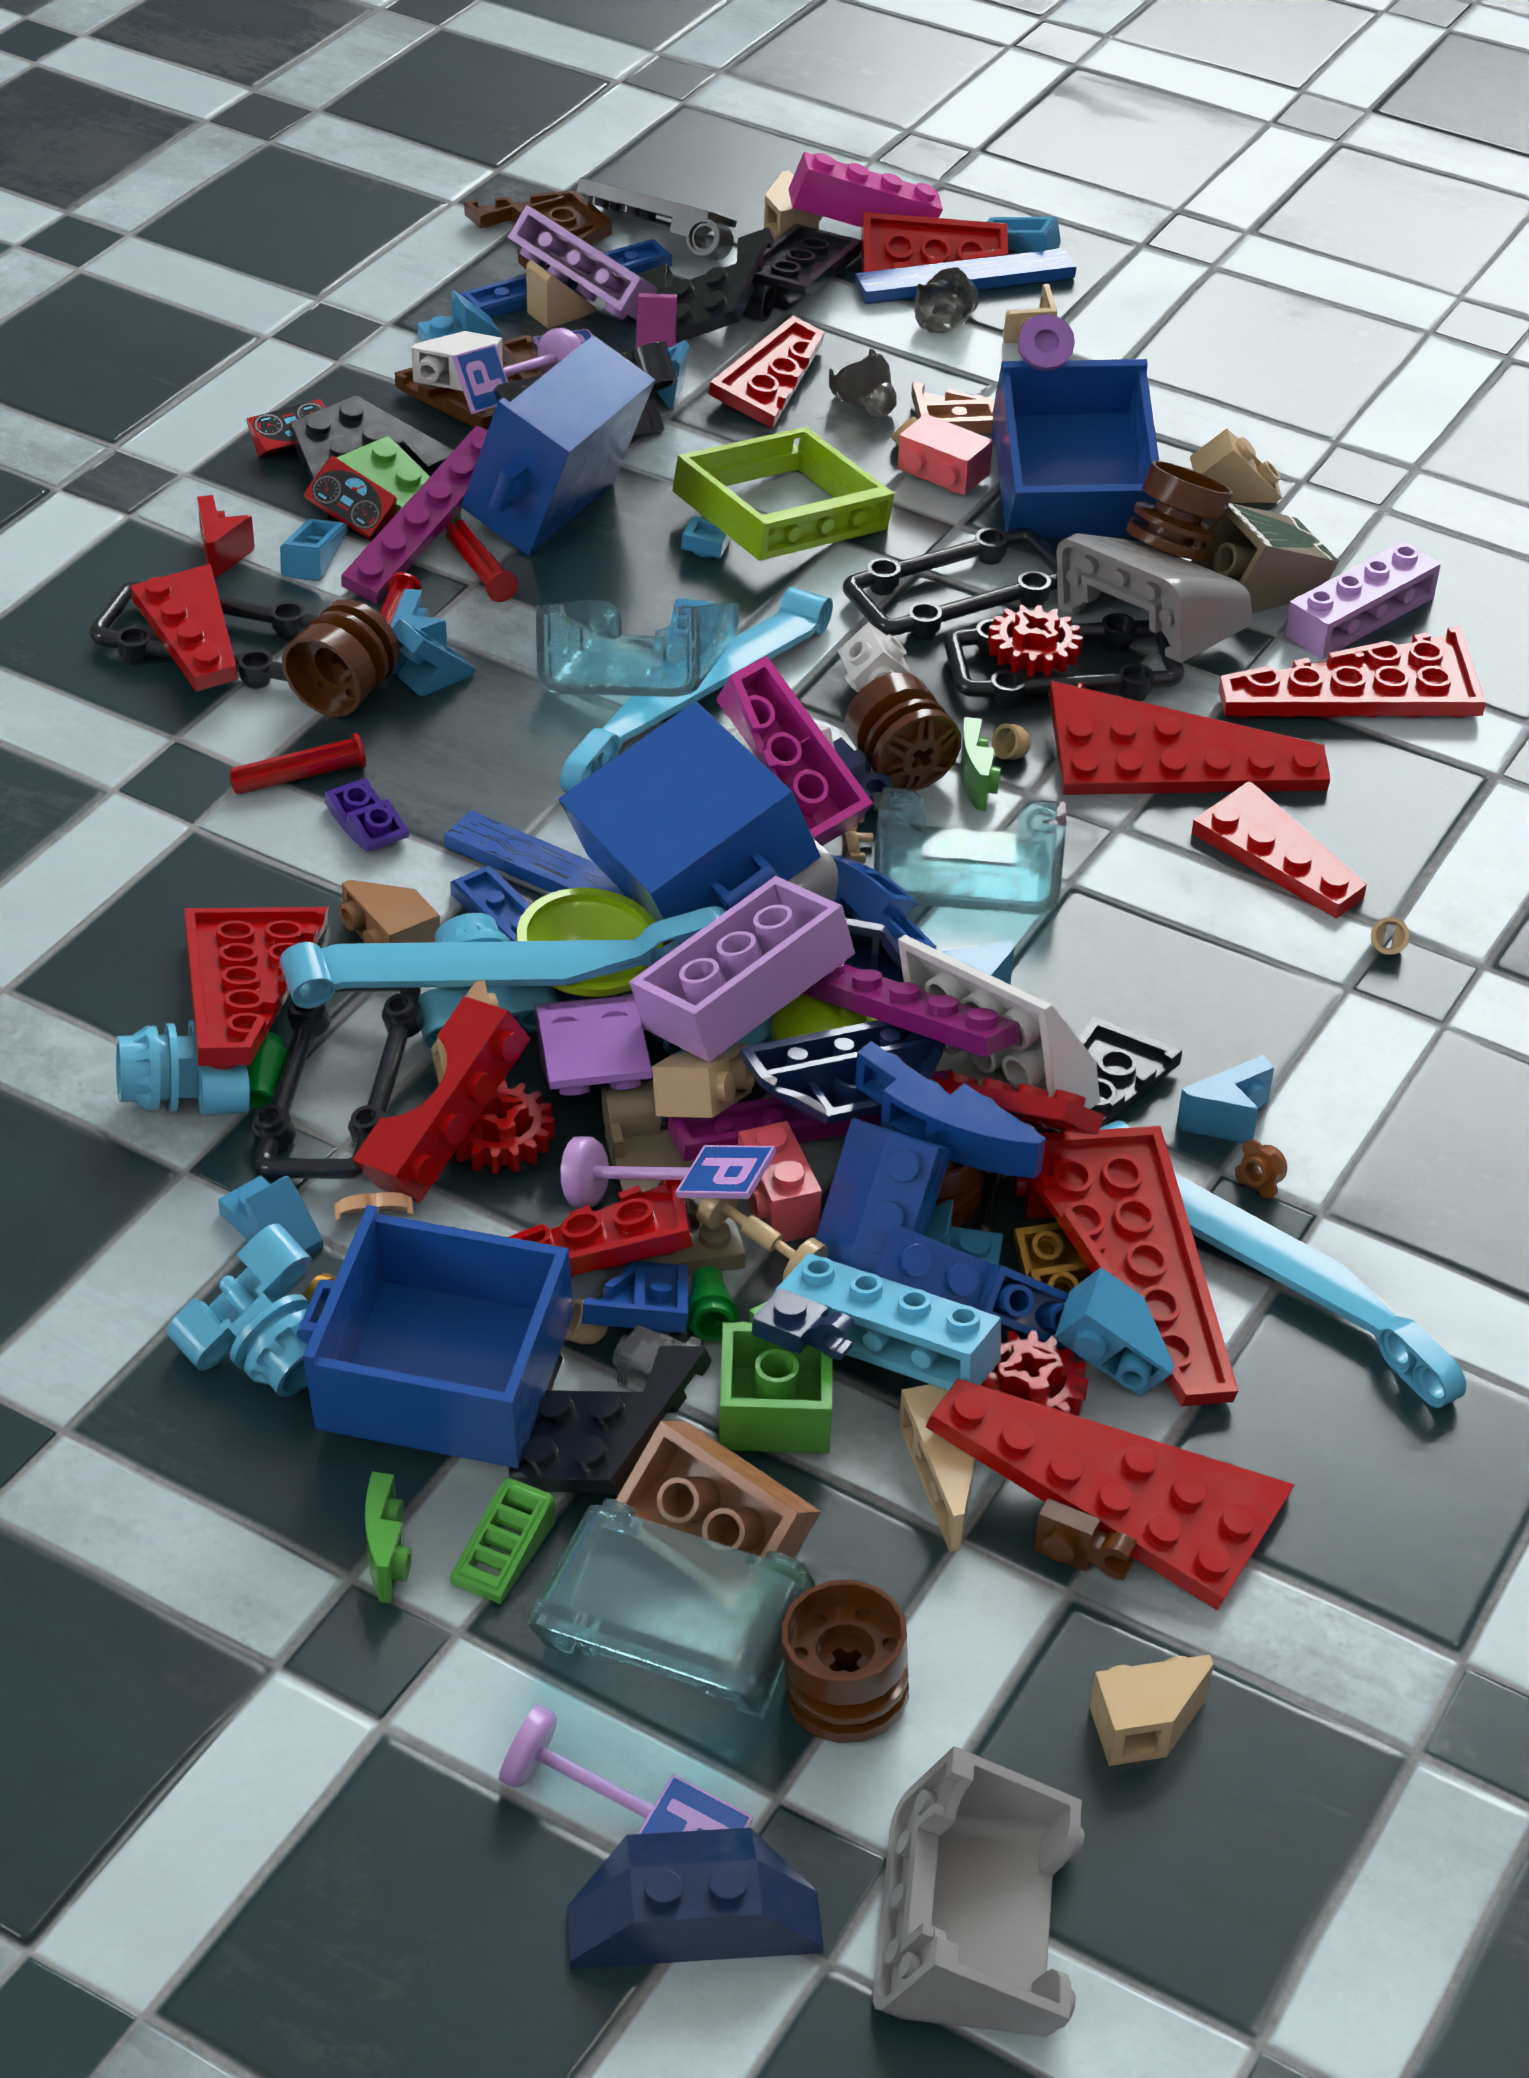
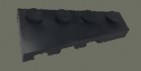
[1035,1016,1182,1133]

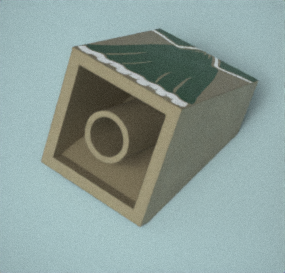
[1191,503,1339,613]

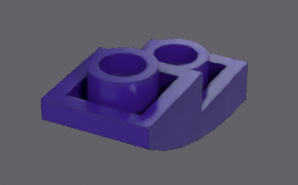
[325,778,409,852]

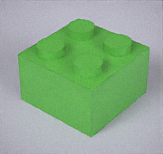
[719,1322,832,1453]

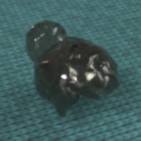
[913,267,980,334]
[829,349,897,417]

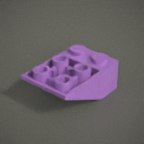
[534,994,652,1095]

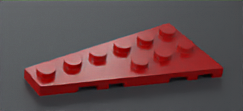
[1218,625,1486,718]
[1049,681,1331,795]
[1029,1126,1238,1407]

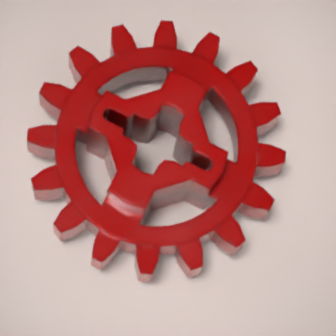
[987,605,1083,677]
[455,1080,554,1174]
[980,1330,1089,1416]

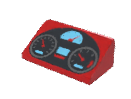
[246,399,326,458]
[304,456,397,540]

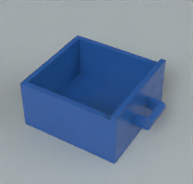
[461,335,655,556]
[992,359,1159,538]
[558,700,821,942]
[296,1205,574,1469]

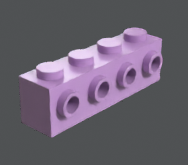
[508,205,658,320]
[1285,542,1441,659]

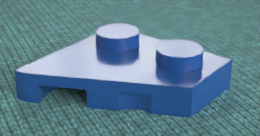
[581,1261,688,1335]

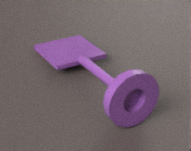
[1017,314,1075,371]

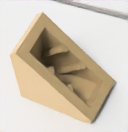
[526,259,596,329]

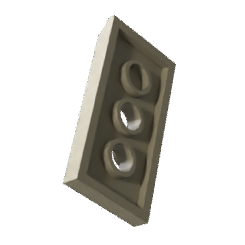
[601,1080,746,1276]

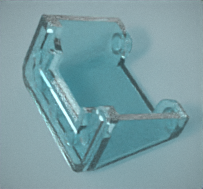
[536,600,739,697]
[874,787,1067,915]
[528,1498,811,1719]

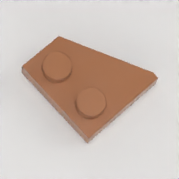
[911,382,995,436]

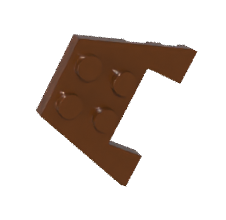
[464,190,612,269]
[394,334,544,430]

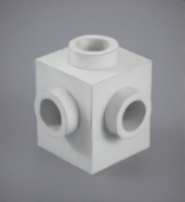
[838,622,911,692]

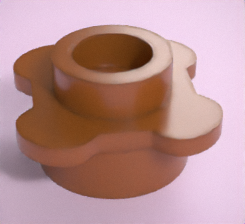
[1235,1139,1287,1199]

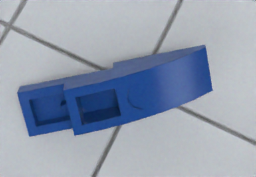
[830,853,937,949]
[855,1041,1046,1178]
[873,1224,1069,1350]

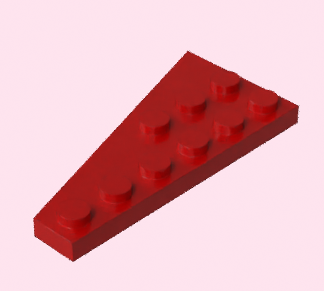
[184,907,329,1069]
[926,1378,1295,1611]

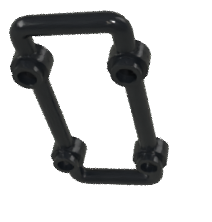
[842,528,1058,640]
[89,581,319,689]
[944,613,1184,709]
[251,987,425,1179]

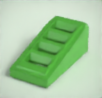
[450,1477,555,1604]

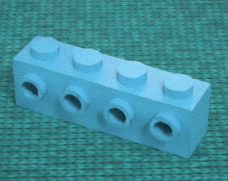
[776,1253,1001,1390]

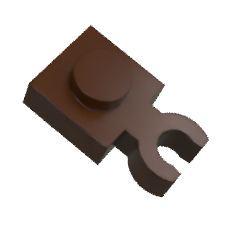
[1034,1498,1137,1580]

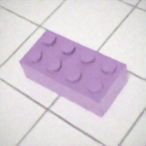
[629,876,855,1062]

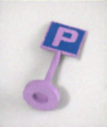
[452,328,581,414]
[561,1136,777,1208]
[498,1704,753,1834]

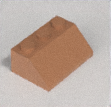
[605,1421,821,1608]

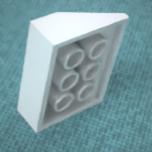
[898,935,1100,1132]

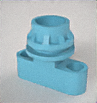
[418,913,559,1048]
[116,1020,250,1115]
[167,1224,313,1397]

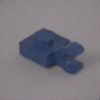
[833,737,894,810]
[752,1288,854,1360]

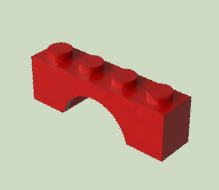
[352,996,531,1204]

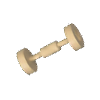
[696,1198,828,1280]

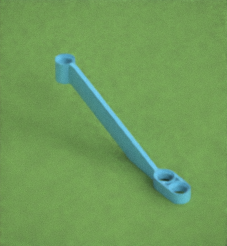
[560,586,833,792]
[279,906,726,1009]
[1100,1120,1466,1408]

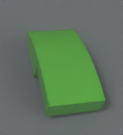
[960,717,1001,811]
[365,1471,412,1604]

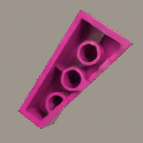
[788,152,943,227]
[716,655,873,846]

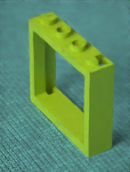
[672,427,895,561]

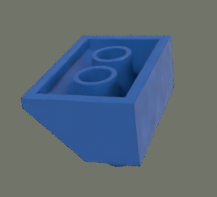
[815,1118,952,1274]

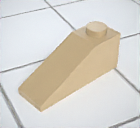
[899,1384,977,1552]

